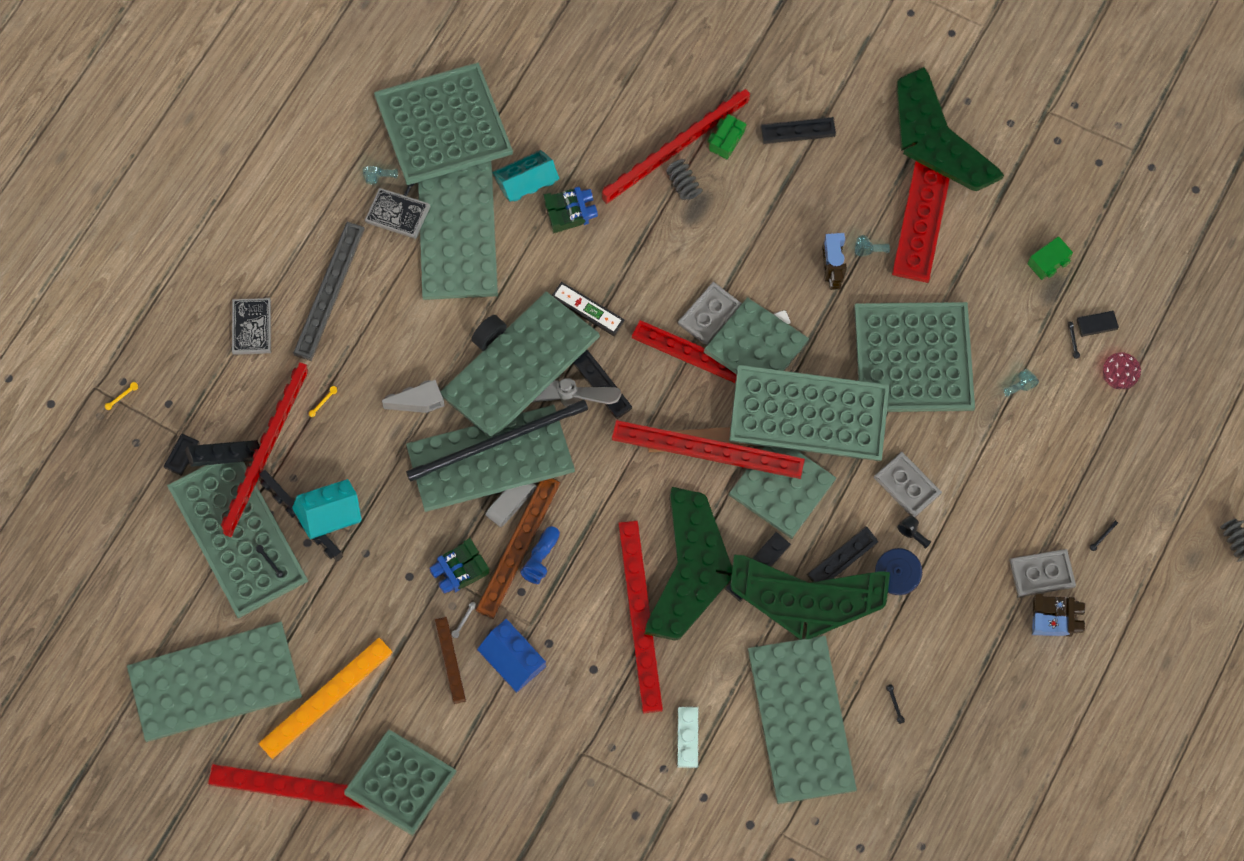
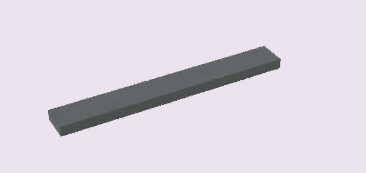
[293,222,365,361]

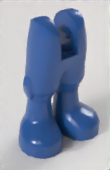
[520,526,560,584]

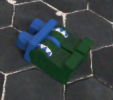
[543,187,598,234]
[429,538,489,594]

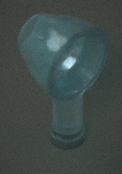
[363,166,398,184]
[854,235,890,256]
[1003,369,1039,397]

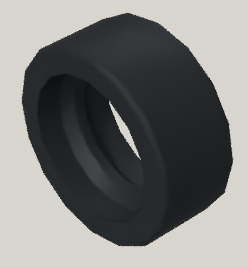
[471,315,507,351]

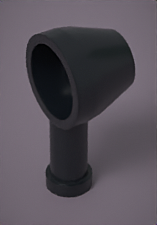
[897,516,932,549]

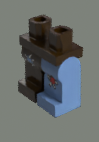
[822,233,847,290]
[1032,594,1085,637]

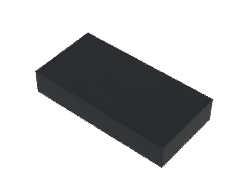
[1077,311,1119,337]
[164,433,199,476]

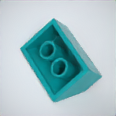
[492,150,560,201]
[292,479,362,539]

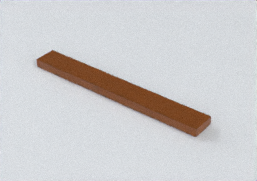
[476,478,561,619]

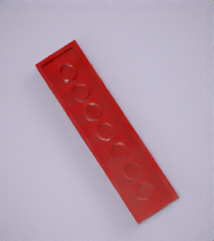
[892,161,950,283]

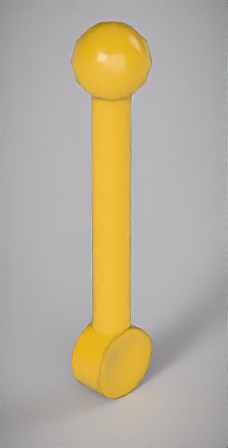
[105,382,138,410]
[308,386,337,417]

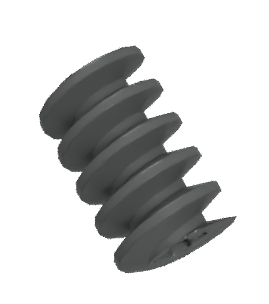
[666,159,703,200]
[1220,519,1244,562]

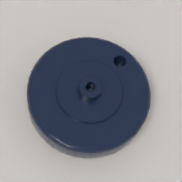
[875,548,923,596]

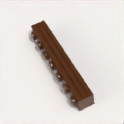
[435,617,466,704]

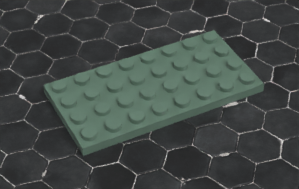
[418,161,498,300]
[440,291,600,438]
[729,365,889,461]
[406,405,575,512]
[167,462,308,619]
[127,621,302,742]
[748,636,857,804]

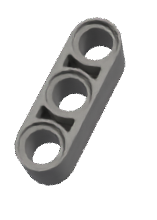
[486,483,537,528]

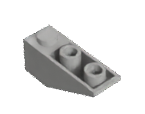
[382,380,444,413]

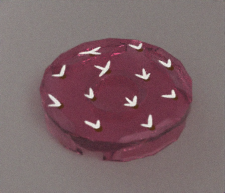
[1103,352,1141,390]

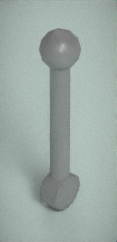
[451,602,476,638]

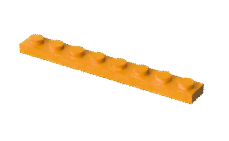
[258,638,393,759]

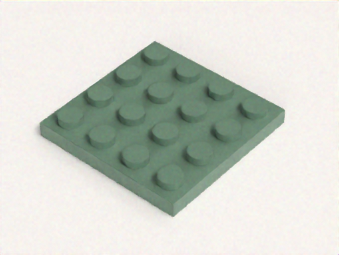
[704,297,809,374]
[729,446,836,539]
[344,730,457,836]

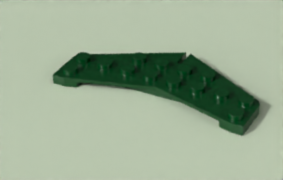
[896,67,1004,191]
[644,487,732,641]
[730,554,890,640]

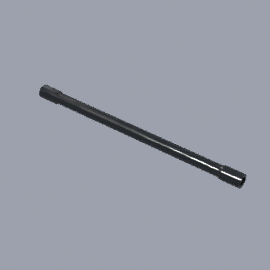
[406,399,588,482]

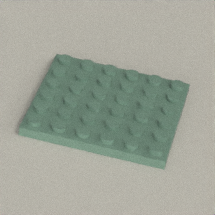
[374,62,513,185]
[854,302,975,412]

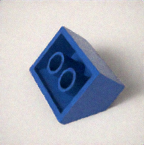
[477,619,546,693]

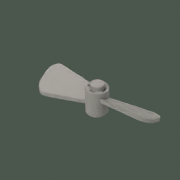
[533,378,622,407]

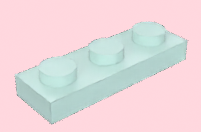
[678,707,698,768]

